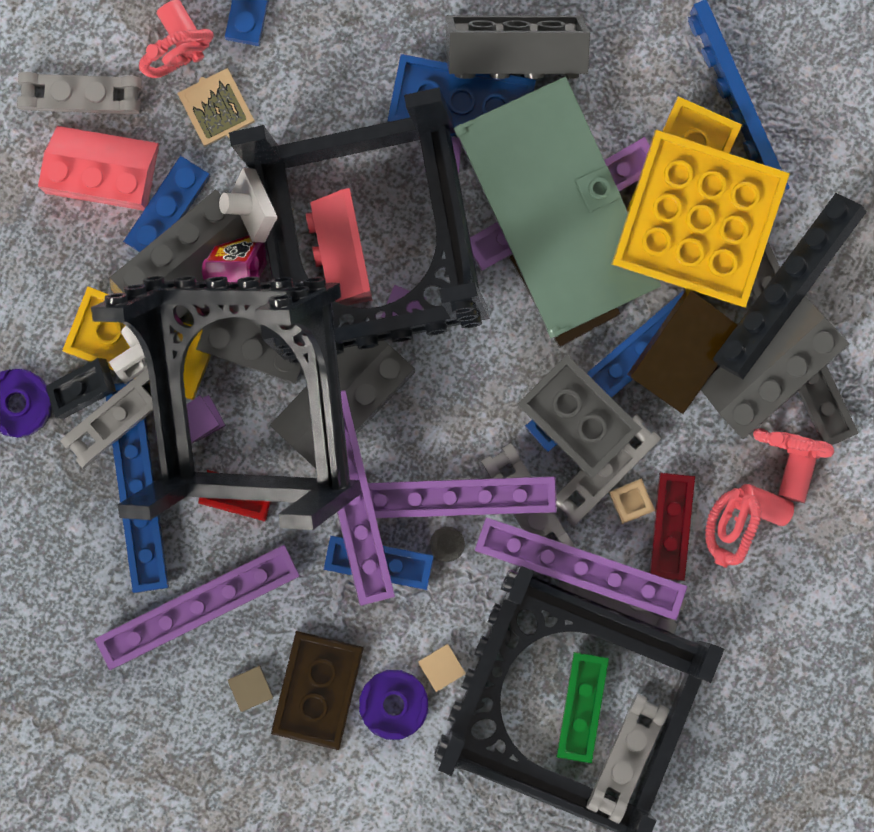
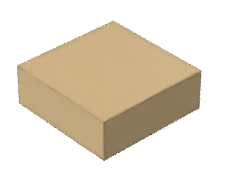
[608,478,655,524]
[418,644,466,692]

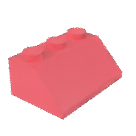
[38,126,159,211]
[305,188,373,306]

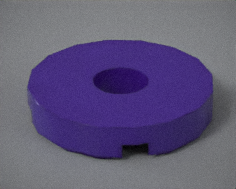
[0,369,52,438]
[359,670,428,740]

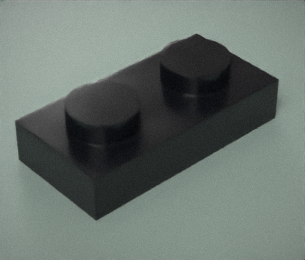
[46,358,116,419]

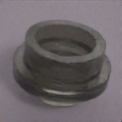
[430,527,465,562]

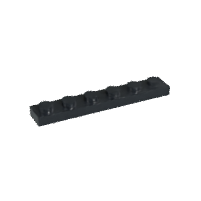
[713,193,867,379]

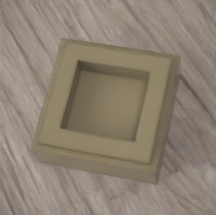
[227,666,274,712]

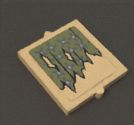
[177,68,255,147]

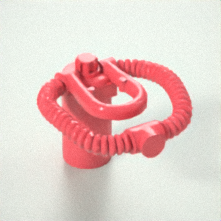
[139,0,214,78]
[753,428,835,503]
[705,484,794,568]

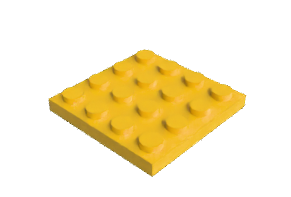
[611,130,790,308]

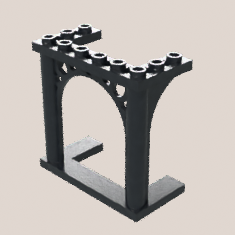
[229,87,490,363]
[91,276,361,530]
[434,566,725,832]

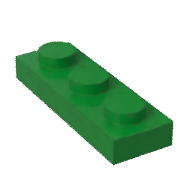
[556,652,609,763]

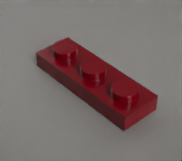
[649,472,695,581]

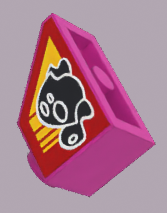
[202,235,267,282]

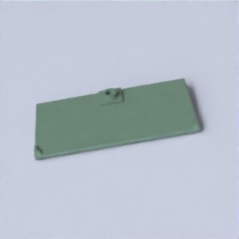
[454,76,661,338]

